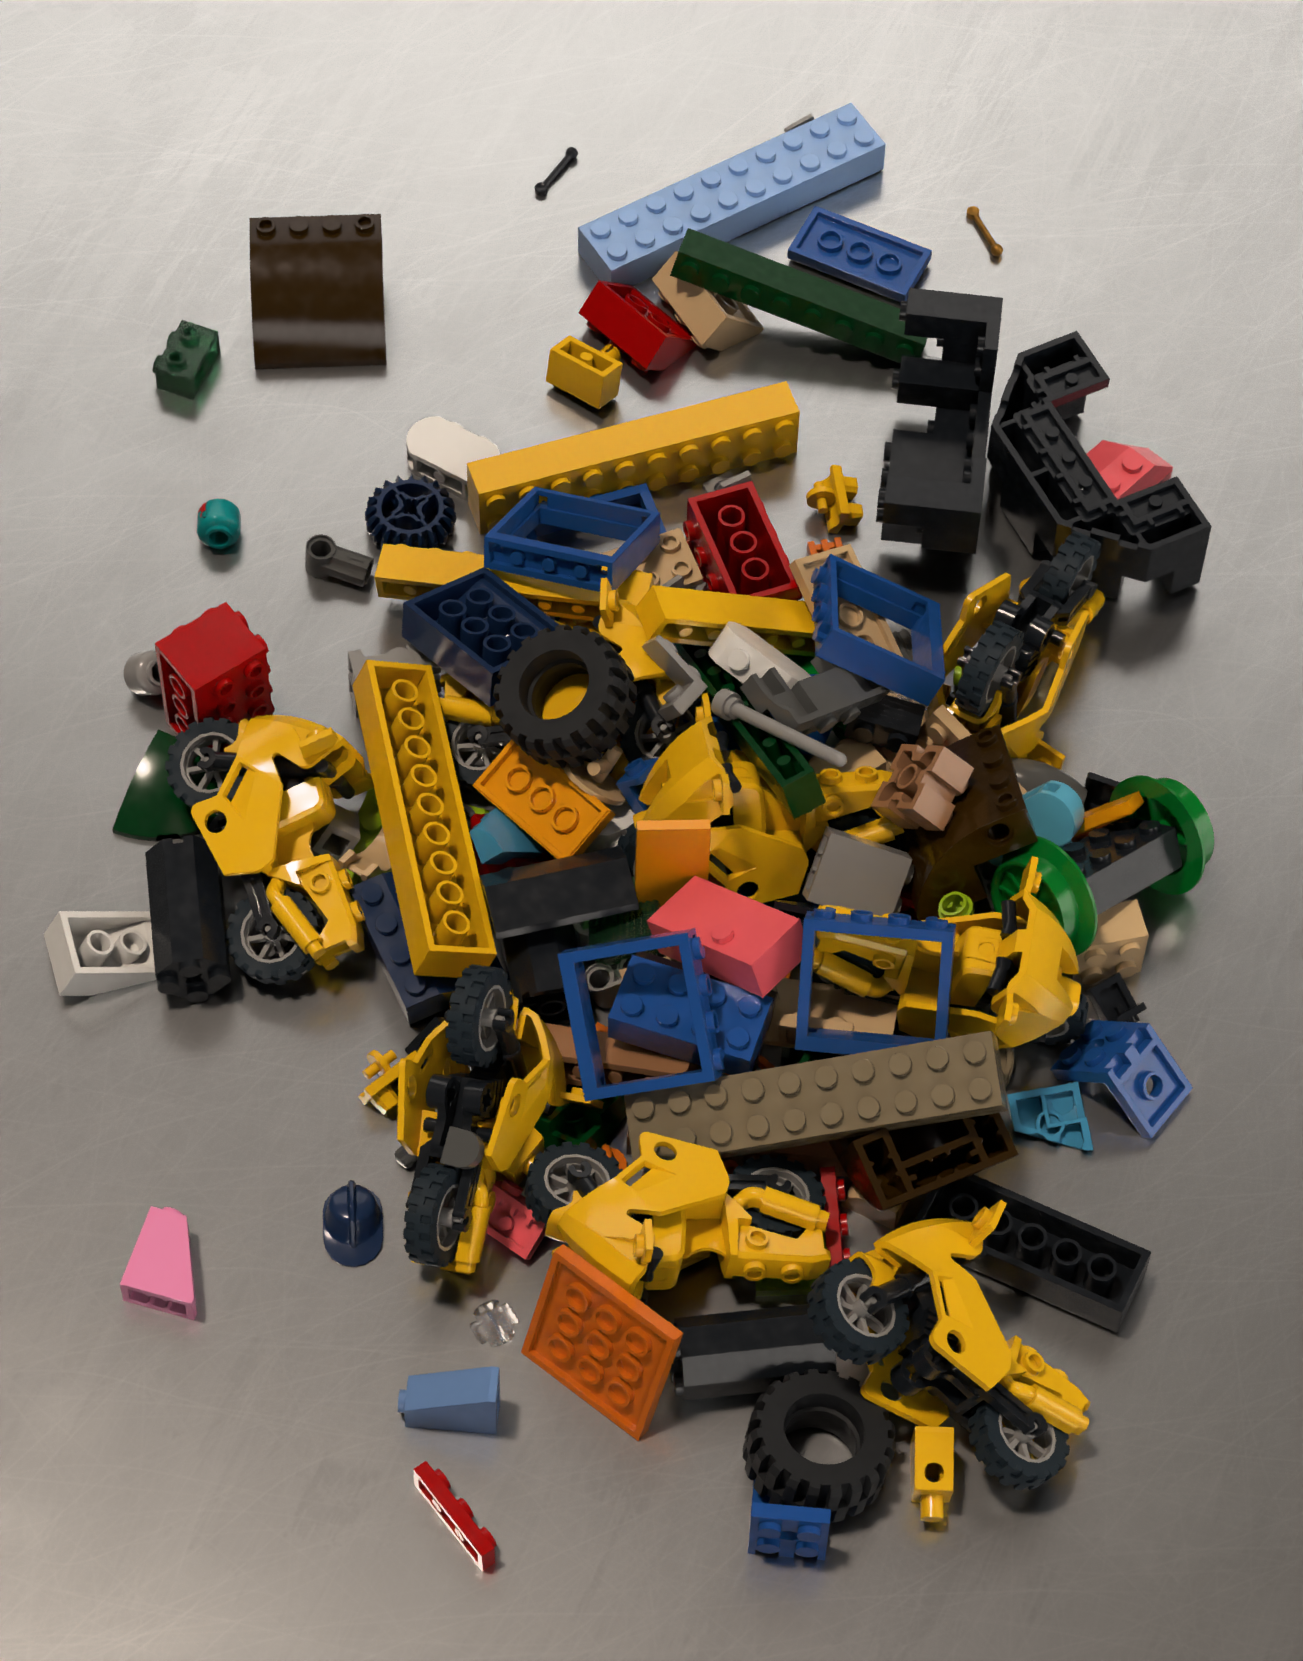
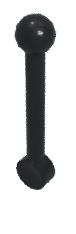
[535,147,578,196]

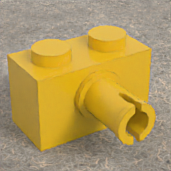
[546,335,623,409]

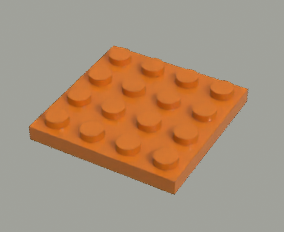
[521,1244,684,1441]

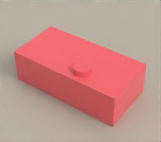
[647,876,803,998]

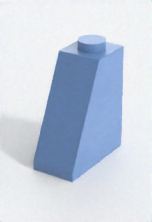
[398,1366,500,1434]

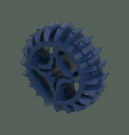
[365,473,456,549]

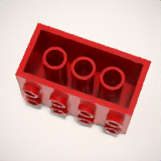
[683,481,803,601]
[155,602,275,752]

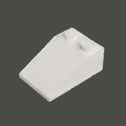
[44,911,156,996]

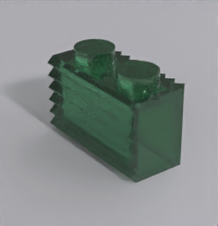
[589,899,661,965]

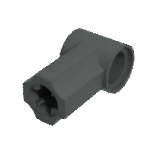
[305,534,374,587]

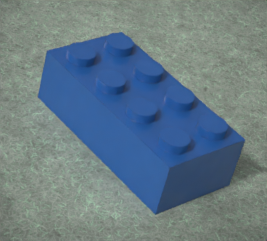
[608,955,773,1075]

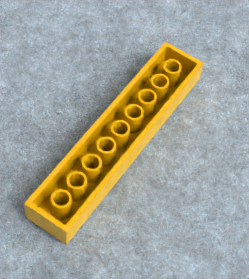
[467,381,800,535]
[352,660,497,978]

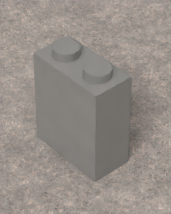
[802,826,914,916]

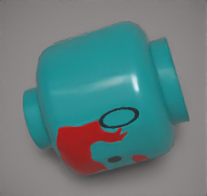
[197,498,241,549]

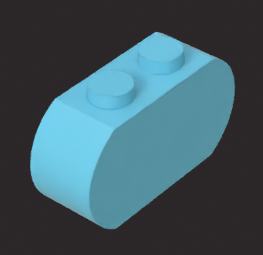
[988,780,1084,867]

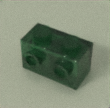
[152,320,220,400]

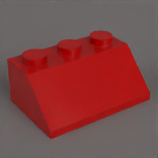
[578,280,697,372]

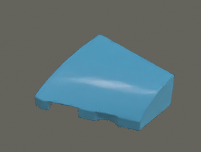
[469,805,544,865]
[1006,1082,1093,1151]

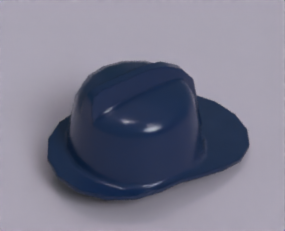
[323,1180,383,1267]

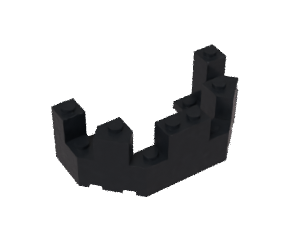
[876,288,1003,554]
[987,331,1212,599]

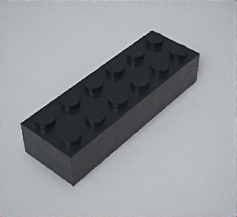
[914,1174,1151,1333]

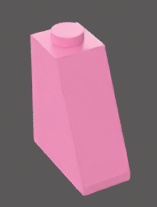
[120,1206,197,1320]

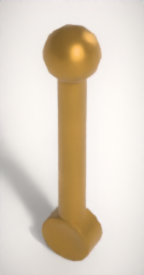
[966,206,1003,256]

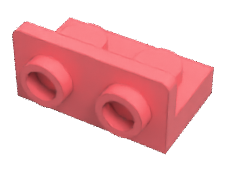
[486,1179,546,1260]

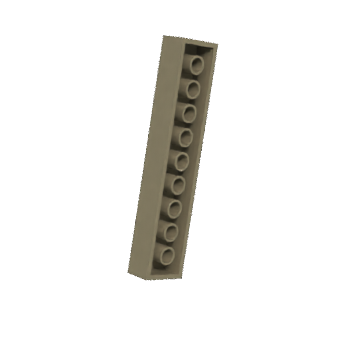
[624,1031,1009,1172]

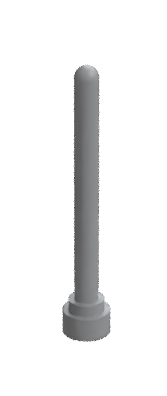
[711,689,847,767]

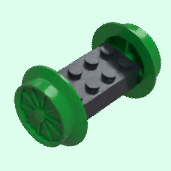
[991,775,1214,956]

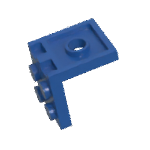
[1050,1020,1193,1138]
[748,1479,831,1560]

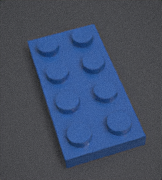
[787,206,932,302]

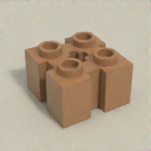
[871,744,974,831]

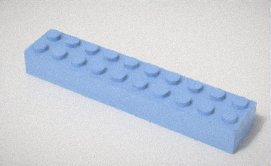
[578,103,886,286]

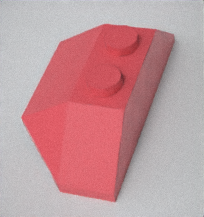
[1087,440,1173,500]

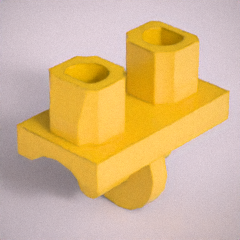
[806,465,863,534]
[358,1050,422,1115]

